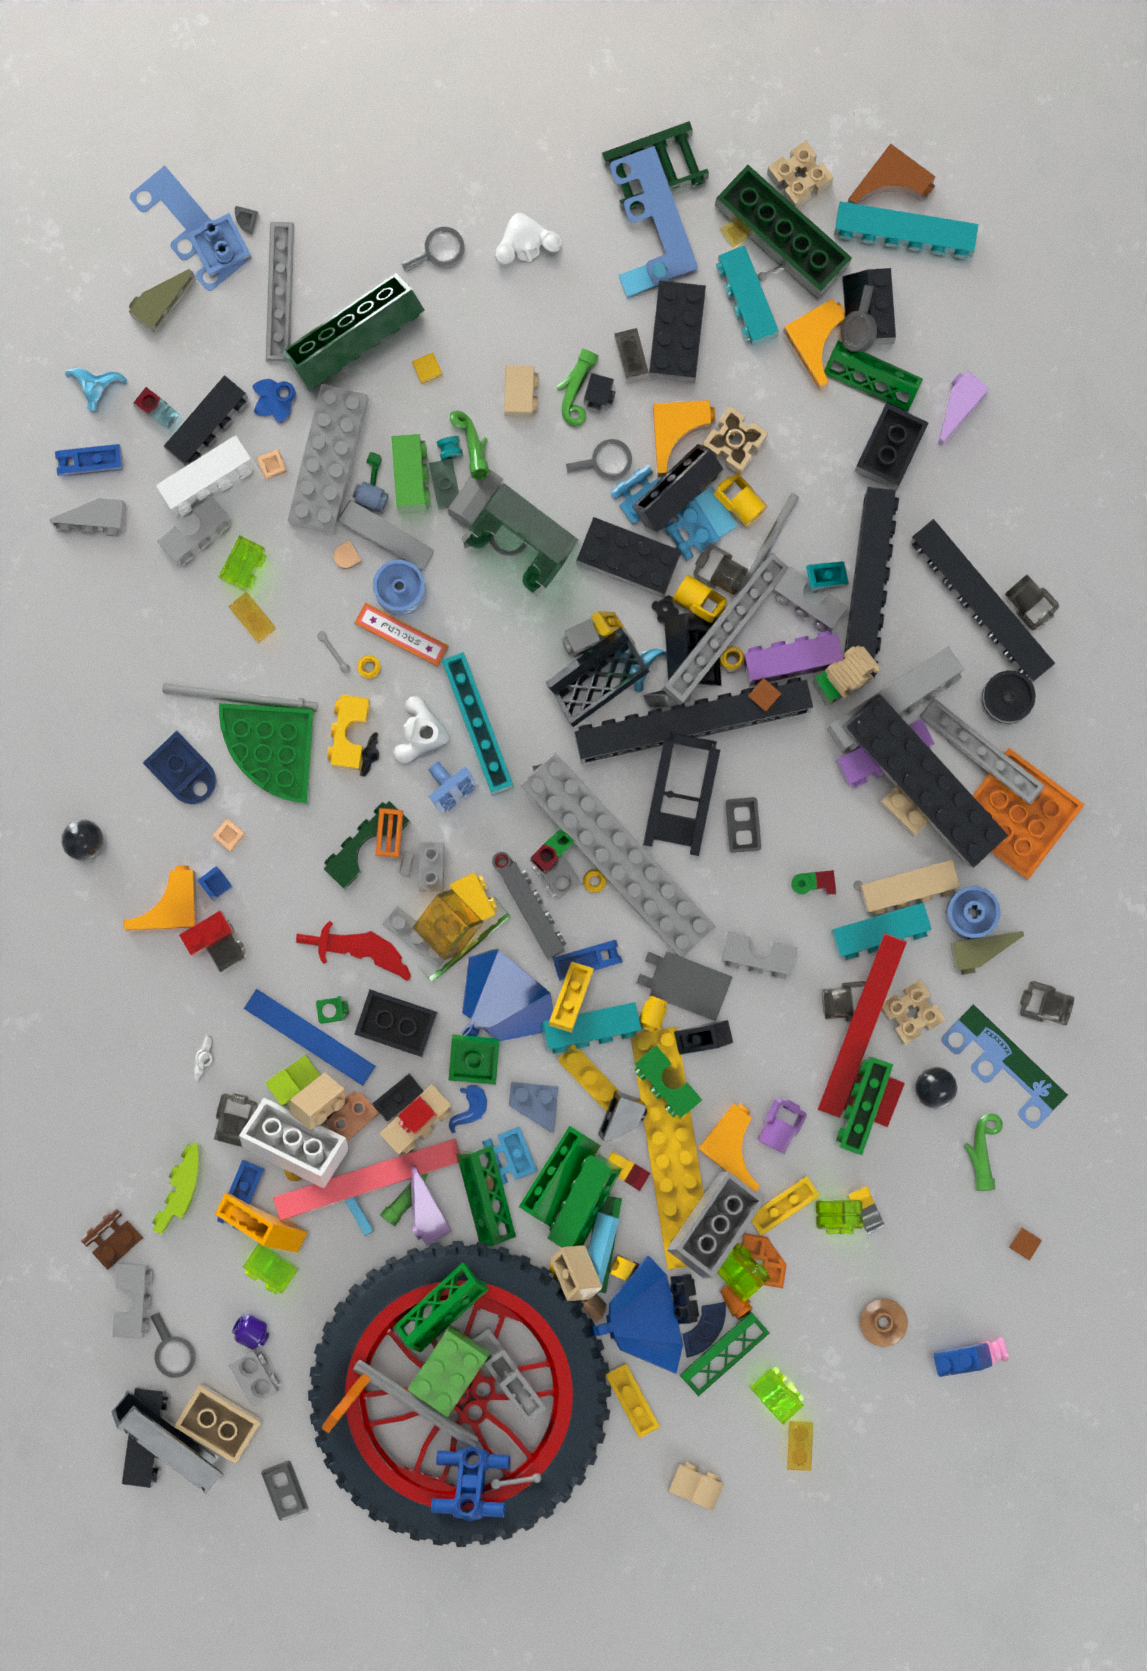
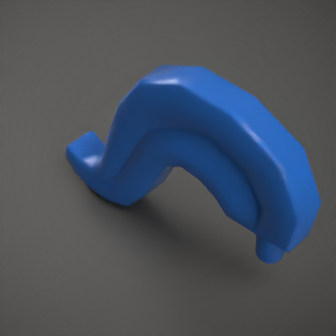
[449,1085,487,1133]

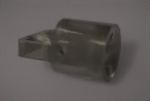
[693,544,749,595]
[1004,574,1060,630]
[822,981,866,1022]
[1020,981,1074,1026]
[214,1093,258,1147]

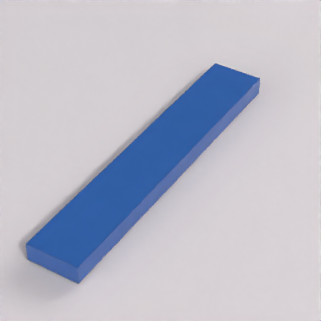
[243,989,376,1086]

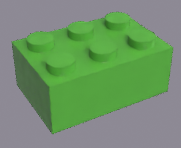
[391,434,431,514]
[407,1325,491,1417]

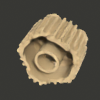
[825,645,881,699]

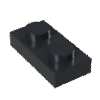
[372,1073,424,1122]

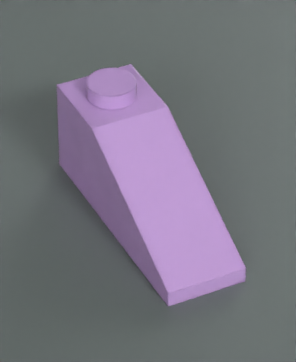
[938,371,989,446]
[411,1165,451,1245]

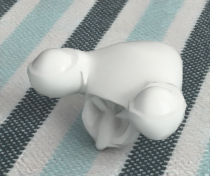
[495,213,562,265]
[393,696,450,764]

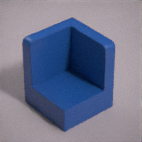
[197,866,233,901]

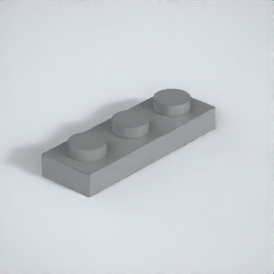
[382,906,453,969]

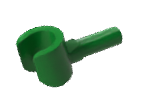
[366,452,382,486]

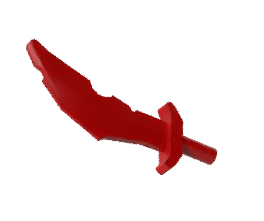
[296,921,411,981]

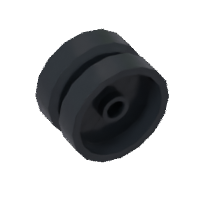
[980,670,1036,725]

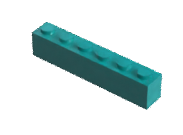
[834,201,979,259]
[442,652,514,795]

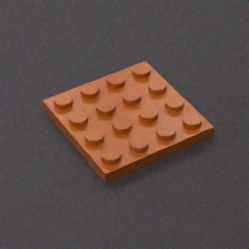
[972,748,1085,880]

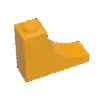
[783,298,846,391]
[653,400,715,477]
[123,866,197,931]
[698,1103,760,1192]
[215,1193,308,1253]

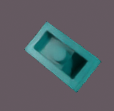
[806,561,849,592]

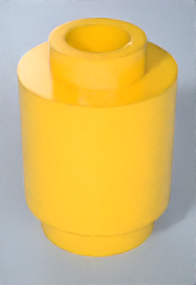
[720,646,744,672]
[639,996,668,1033]

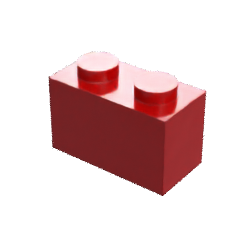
[179,911,235,957]
[398,1096,438,1134]

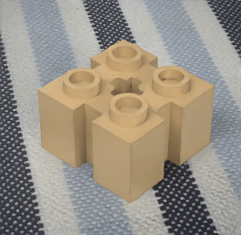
[767,140,834,209]
[702,406,768,475]
[881,979,946,1045]

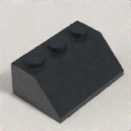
[842,268,896,346]
[664,613,722,688]

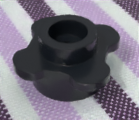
[652,595,679,623]

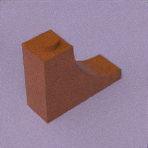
[847,143,936,204]

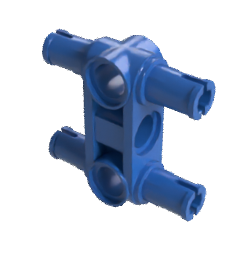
[431,1446,511,1522]

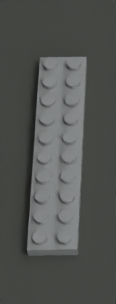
[520,752,716,957]

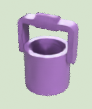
[757,1098,807,1154]

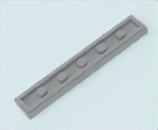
[266,222,294,362]
[920,699,1045,805]

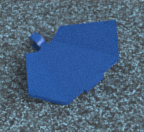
[461,949,553,1041]
[591,1256,683,1374]

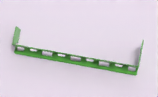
[418,897,510,982]

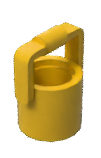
[714,474,768,527]
[672,574,727,622]

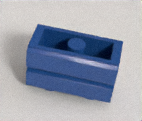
[934,1343,993,1377]

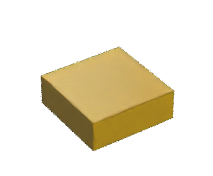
[412,352,443,384]

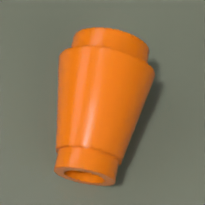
[720,1283,753,1320]

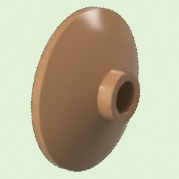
[860,1298,908,1347]

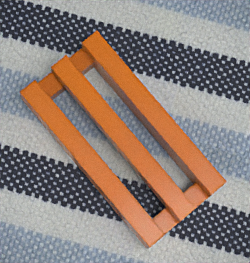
[375,808,404,858]

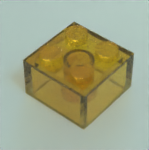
[412,889,484,961]

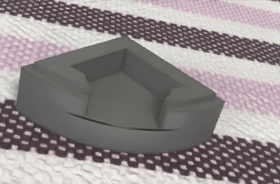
[235,206,259,235]

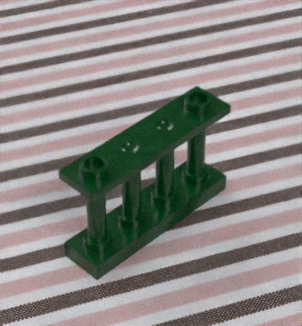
[602,121,709,210]

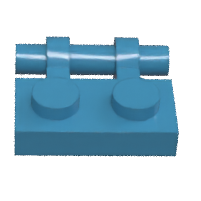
[610,465,659,525]
[665,499,721,561]
[482,1127,537,1185]

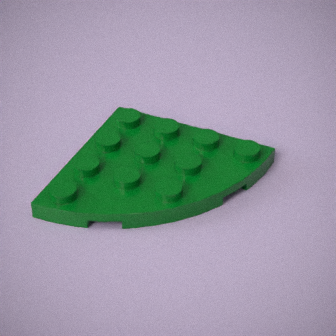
[219,703,314,804]

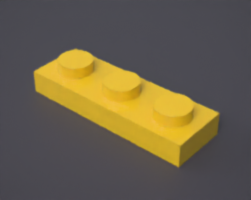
[549,962,594,1033]
[557,1045,620,1111]
[751,1176,820,1236]
[605,1363,660,1438]

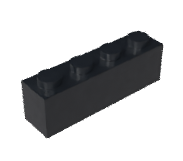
[164,375,248,467]
[632,444,723,533]
[122,1386,169,1488]

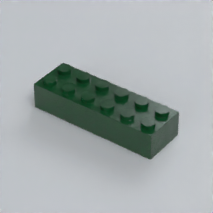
[715,164,852,298]
[281,273,425,390]

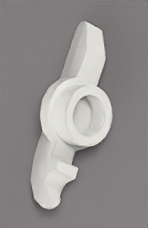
[193,1035,212,1081]

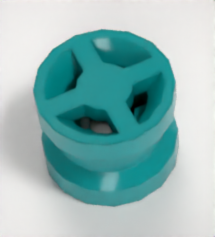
[436,436,463,461]

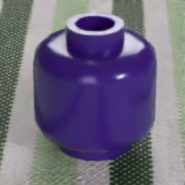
[232,1314,269,1350]

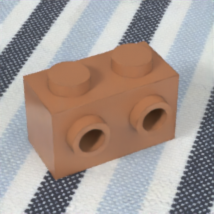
[324,1091,380,1142]

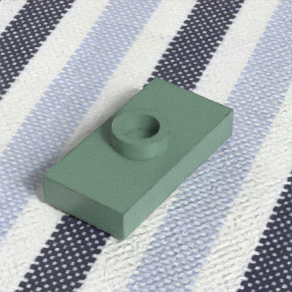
[429,459,459,510]

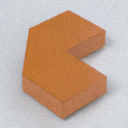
[740,1233,787,1288]

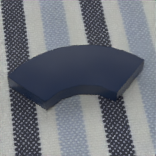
[682,1302,726,1358]

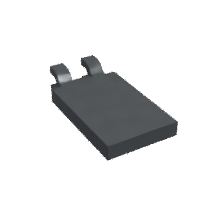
[636,951,733,1021]

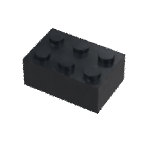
[855,403,929,491]
[354,989,438,1058]

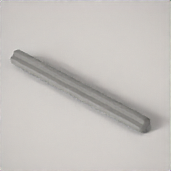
[353,1360,478,1447]

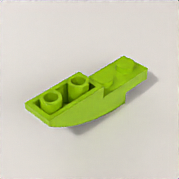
[152,1142,201,1235]

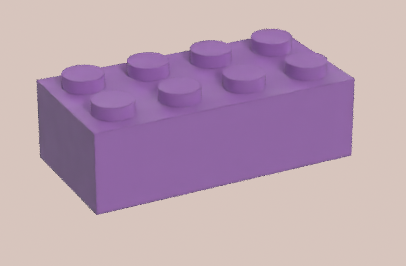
[744,631,844,686]

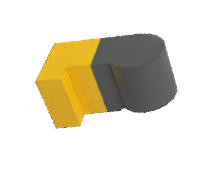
[847,1186,885,1234]

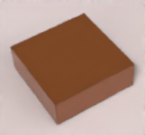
[748,678,781,712]
[1009,1227,1042,1261]

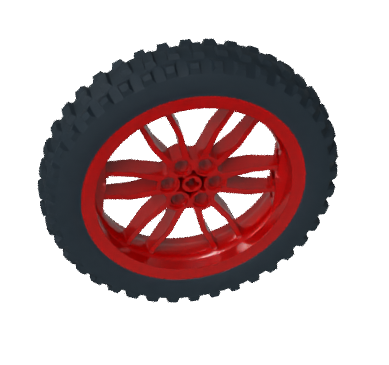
[308,1241,611,1547]

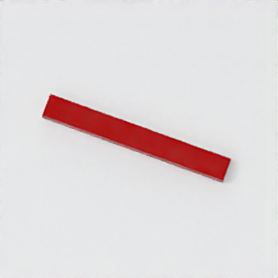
[818,933,907,1118]

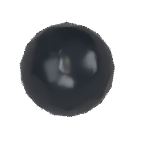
[61,819,104,861]
[915,1067,958,1109]

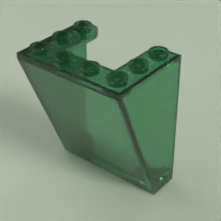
[461,483,579,596]

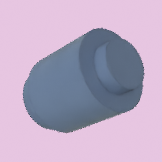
[352,481,389,511]

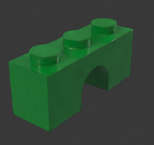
[634,1045,702,1119]

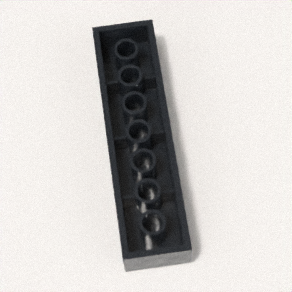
[843,487,899,683]
[841,694,1009,868]

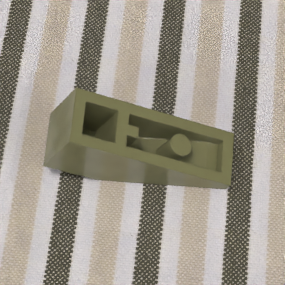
[129,269,195,332]
[950,931,1024,975]

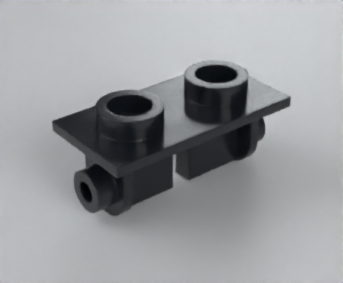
[670,1274,699,1324]

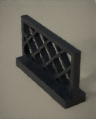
[545,627,650,727]

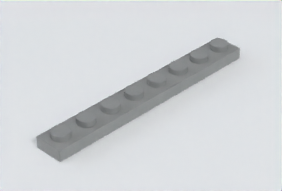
[662,553,789,705]

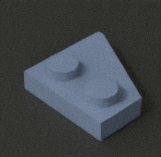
[509,1082,558,1132]

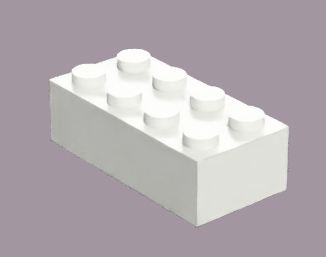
[156,435,255,517]
[239,1098,349,1188]

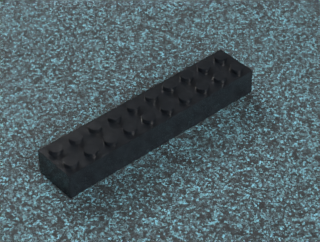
[574,677,813,764]

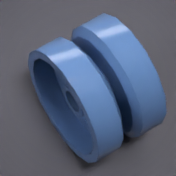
[373,560,426,615]
[945,886,1001,940]

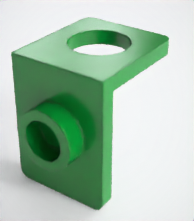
[316,996,349,1024]

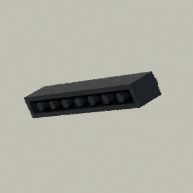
[911,519,1055,682]

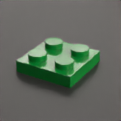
[448,1034,500,1085]

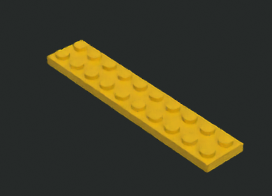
[631,1027,704,1270]

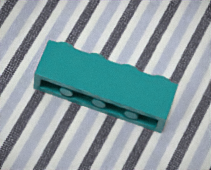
[716,245,779,346]
[831,902,932,961]
[540,1002,641,1054]

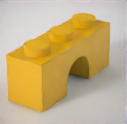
[327,695,370,771]

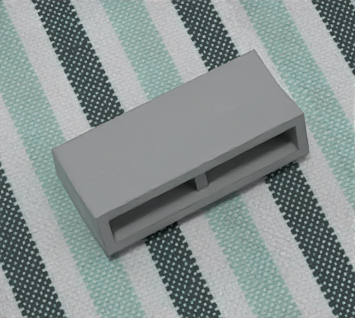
[448,469,503,528]

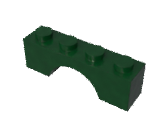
[324,801,411,890]

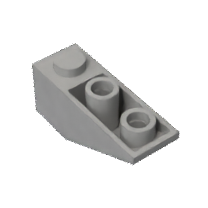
[50,498,126,535]

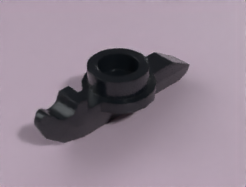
[360,732,379,777]

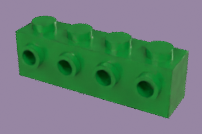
[835,1057,893,1155]
[519,1126,601,1226]
[547,1155,622,1248]

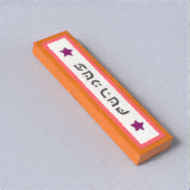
[354,603,449,667]

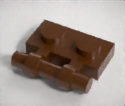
[81,1208,144,1270]

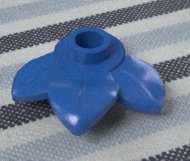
[252,379,296,423]

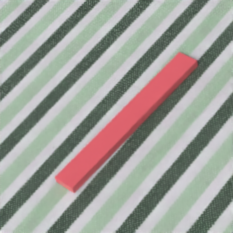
[273,1139,460,1221]

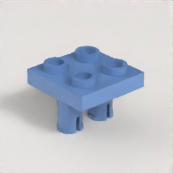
[188,213,251,277]
[428,761,478,814]

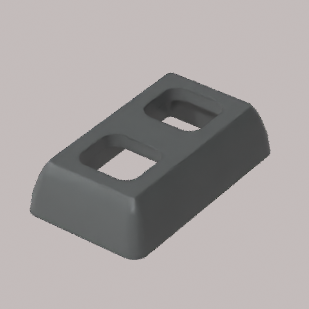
[643,690,691,707]
[726,797,761,853]
[261,1460,309,1521]

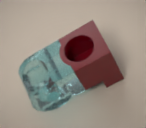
[133,387,180,430]

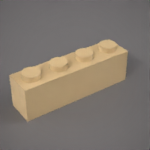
[859,860,960,916]

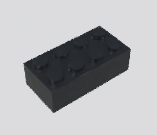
[649,280,706,383]
[576,517,682,598]

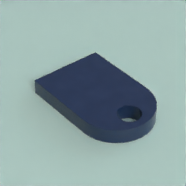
[143,731,217,805]

